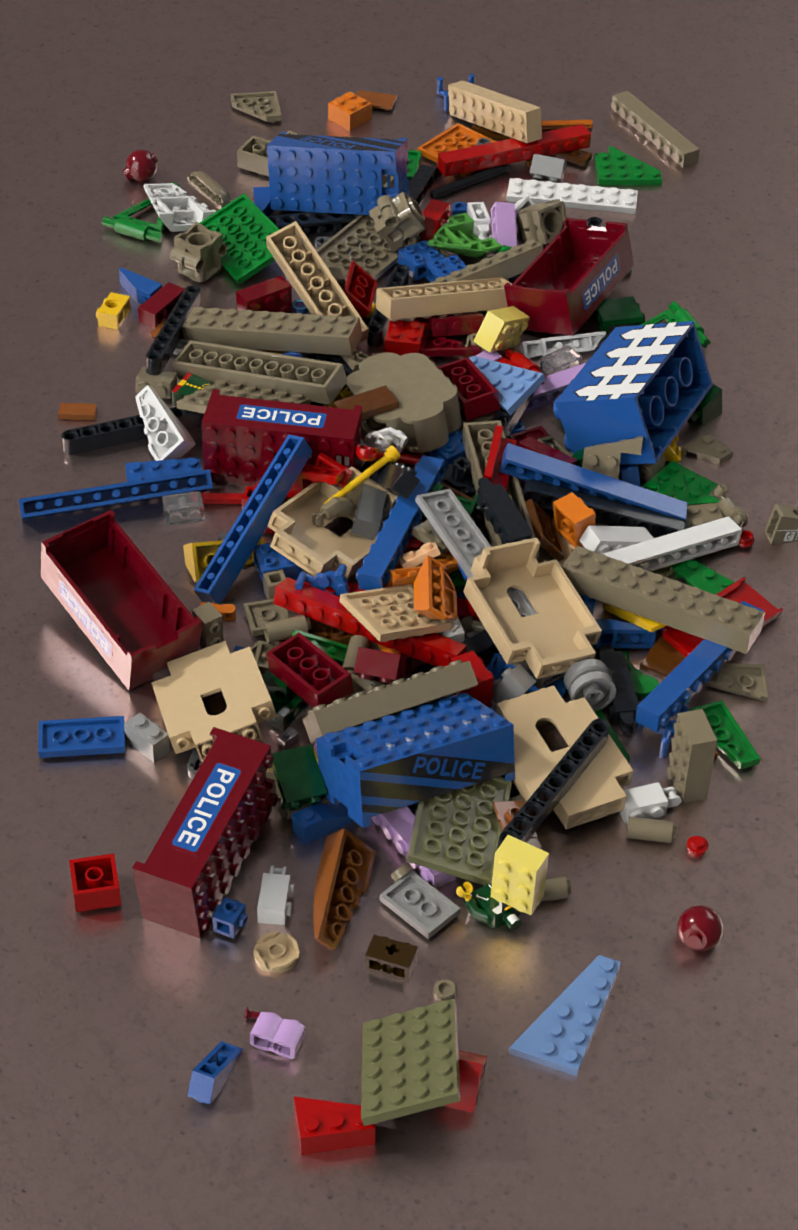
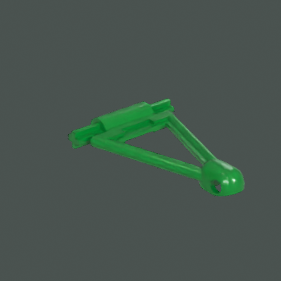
[101,182,181,243]
[641,301,711,348]

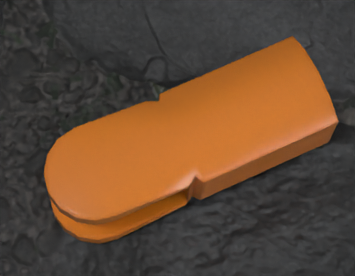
[200,602,236,621]

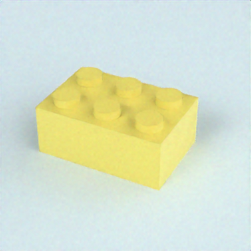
[473,306,530,352]
[491,835,549,915]

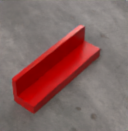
[484,425,517,490]

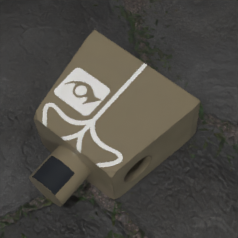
[764,504,798,545]

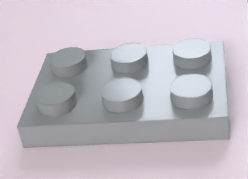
[380,870,460,939]

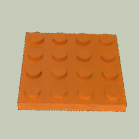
[417,123,497,177]

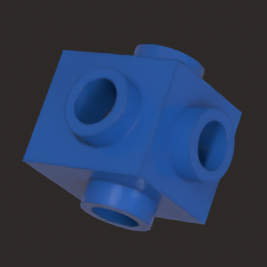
[212,897,248,939]

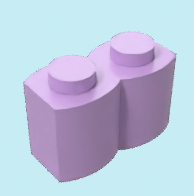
[250,1012,305,1059]

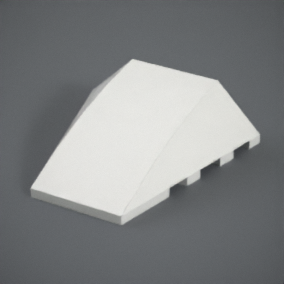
[144,183,216,232]

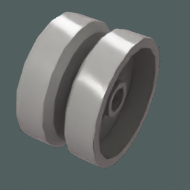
[563,659,616,712]

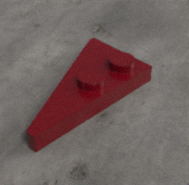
[420,334,482,358]

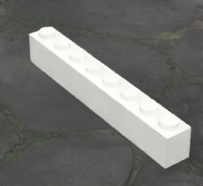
[603,516,742,571]

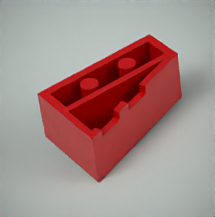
[294,1096,375,1155]

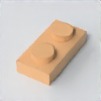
[400,542,441,568]

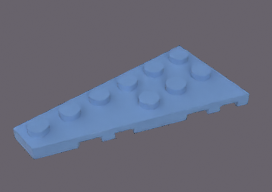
[469,355,546,416]
[509,955,621,1076]

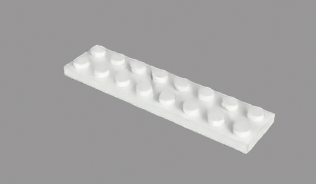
[506,178,638,214]

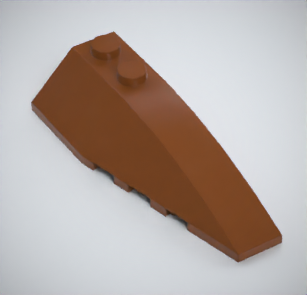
[313,828,376,951]

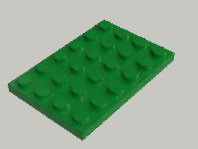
[200,194,280,285]

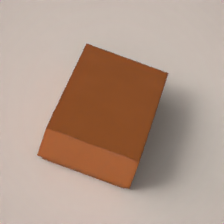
[58,403,97,420]

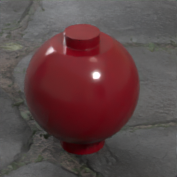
[123,149,158,182]
[677,905,723,952]

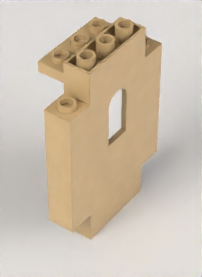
[267,466,397,580]
[463,538,602,679]
[152,641,277,763]
[496,686,633,829]

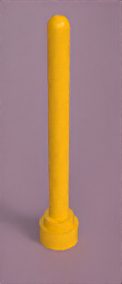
[323,445,401,505]

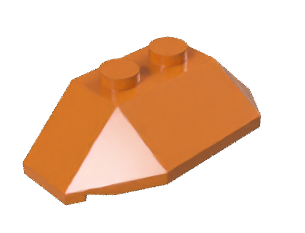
[414,555,457,620]

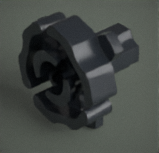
[441,457,476,497]

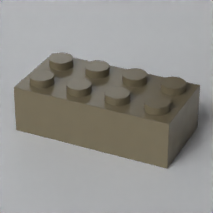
[667,709,717,804]

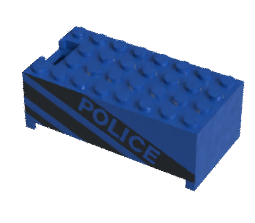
[267,132,410,215]
[316,693,515,828]

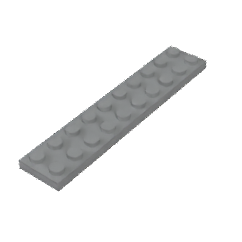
[415,489,537,617]

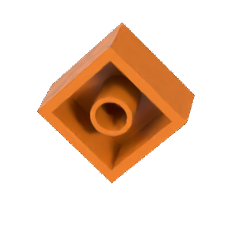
[328,92,372,131]
[553,492,596,548]

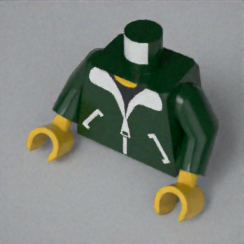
[456,882,521,930]

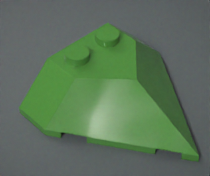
[427,213,502,258]

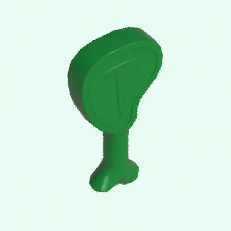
[623,652,659,699]

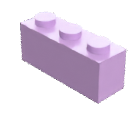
[491,202,519,255]

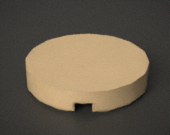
[253,931,300,974]

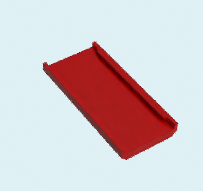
[662,577,783,657]

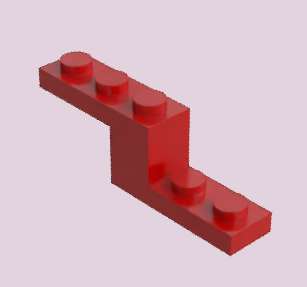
[254,464,346,498]

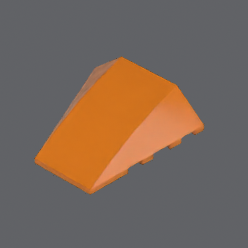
[385,550,459,587]

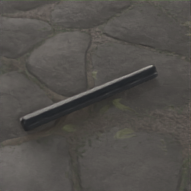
[430,164,511,199]

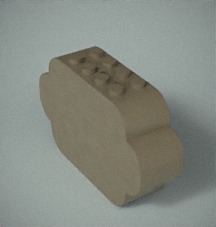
[346,352,462,453]

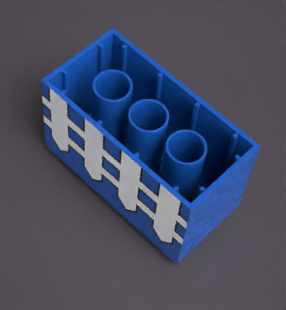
[553,321,713,465]

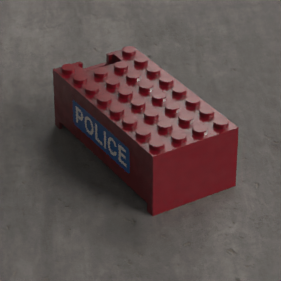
[504,218,634,336]
[201,389,362,486]
[41,510,202,690]
[132,727,278,938]

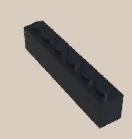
[359,458,420,499]

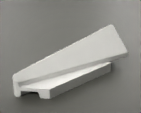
[518,331,606,359]

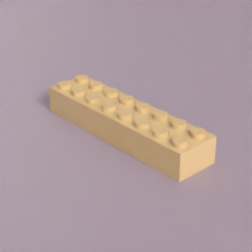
[448,80,542,143]
[266,221,368,343]
[376,277,512,321]

